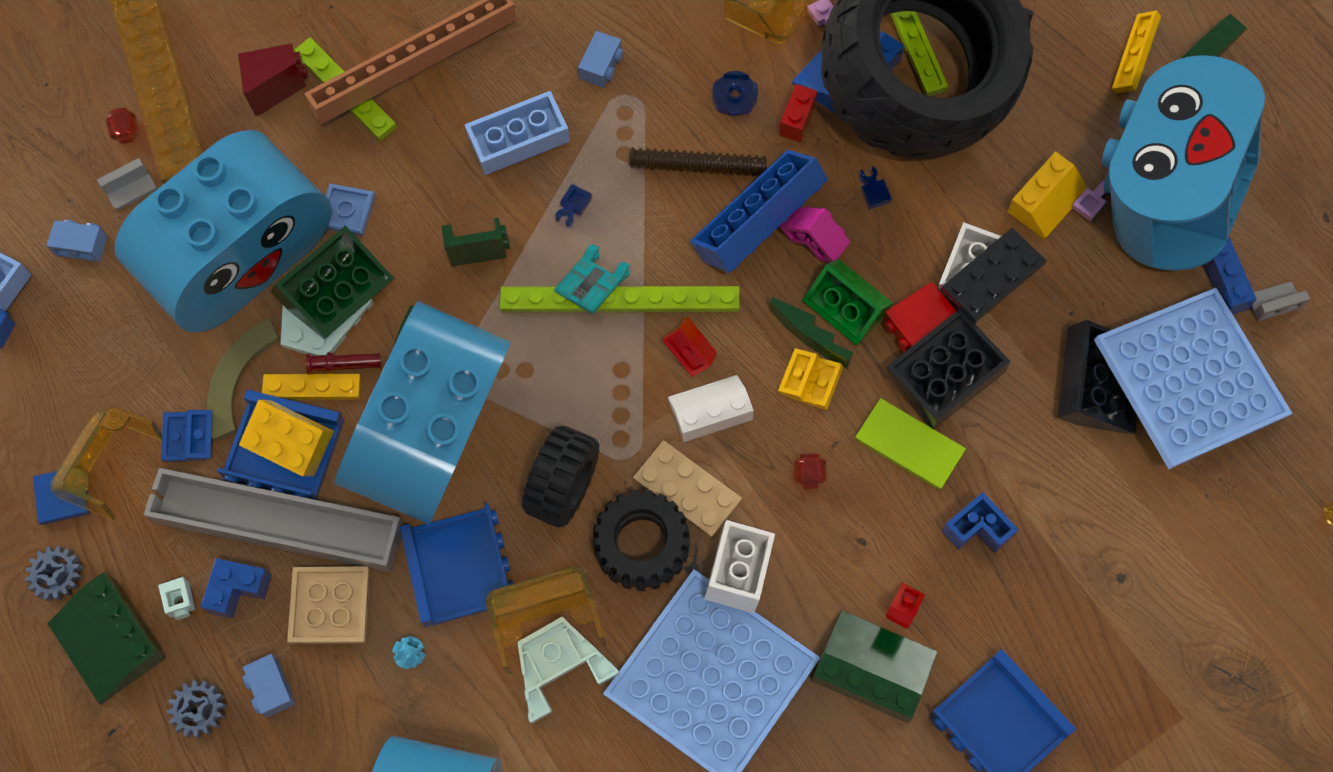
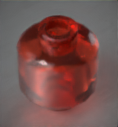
[105,108,139,144]
[794,454,827,489]

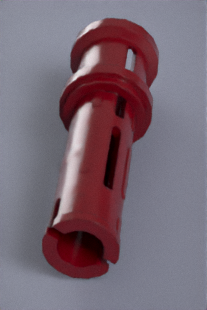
[306,352,381,375]

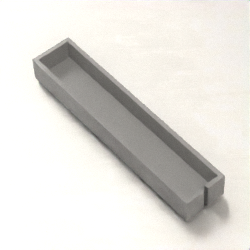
[143,468,404,573]

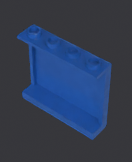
[217,390,344,500]
[400,503,516,628]
[930,649,1076,772]

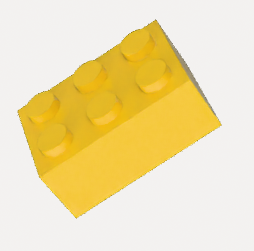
[239,400,334,477]

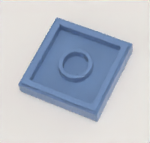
[326,184,376,236]

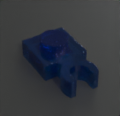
[859,166,892,210]
[555,184,592,228]

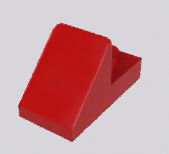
[886,583,926,628]

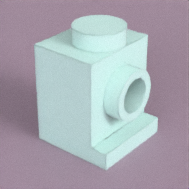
[158,577,196,620]

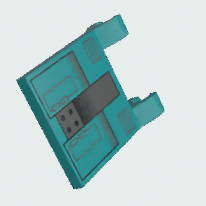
[554,244,630,314]

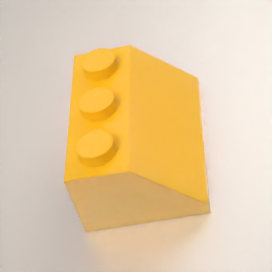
[1007,151,1087,240]

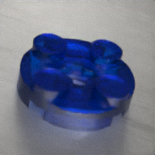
[712,71,758,116]

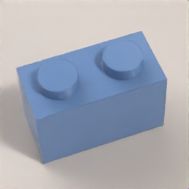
[578,31,624,88]
[46,220,107,262]
[242,654,296,718]

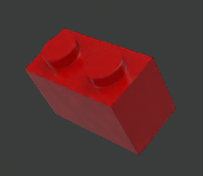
[779,84,818,143]

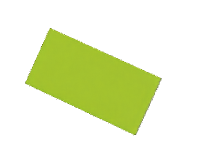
[855,398,966,491]

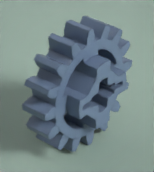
[25,546,83,602]
[167,680,226,738]

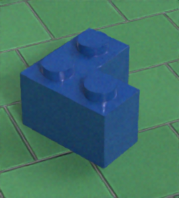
[942,492,1019,553]
[200,558,272,619]

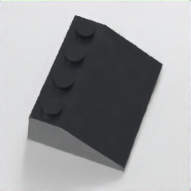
[886,309,1010,429]
[1057,320,1137,435]

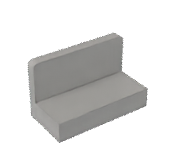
[97,158,157,211]
[1251,282,1310,322]

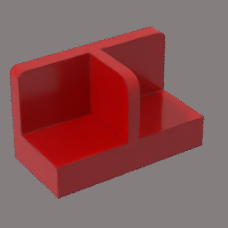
[662,317,717,377]

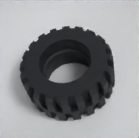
[522,426,600,528]
[592,489,690,591]

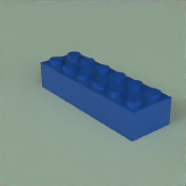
[690,150,828,273]

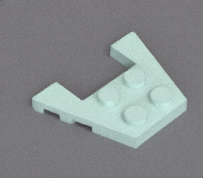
[281,299,374,355]
[517,617,621,723]

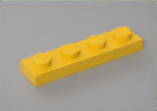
[1112,10,1161,94]
[262,374,362,400]

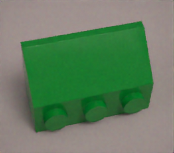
[802,258,893,346]

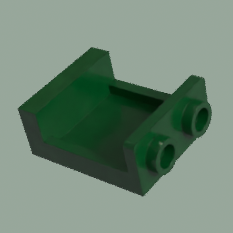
[442,217,510,267]

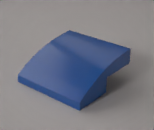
[161,410,213,462]

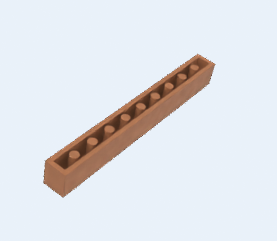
[304,0,516,125]

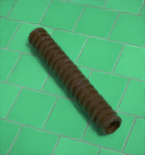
[629,147,767,176]

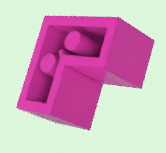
[779,206,850,262]

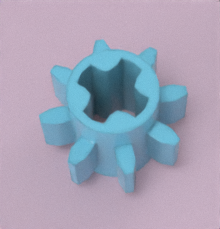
[392,637,426,669]

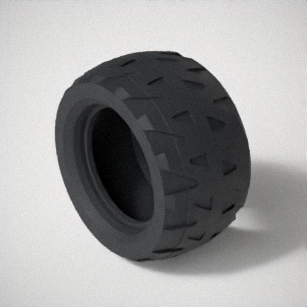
[821,0,1033,158]

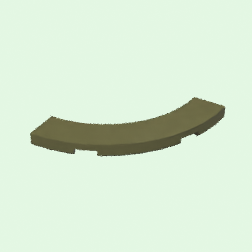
[207,318,280,442]

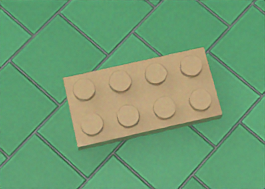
[633,440,742,539]

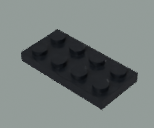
[941,227,1047,324]

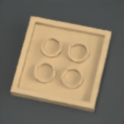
[287,566,370,644]

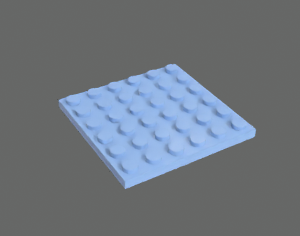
[1094,288,1293,470]
[603,569,820,772]

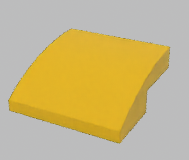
[778,348,843,410]

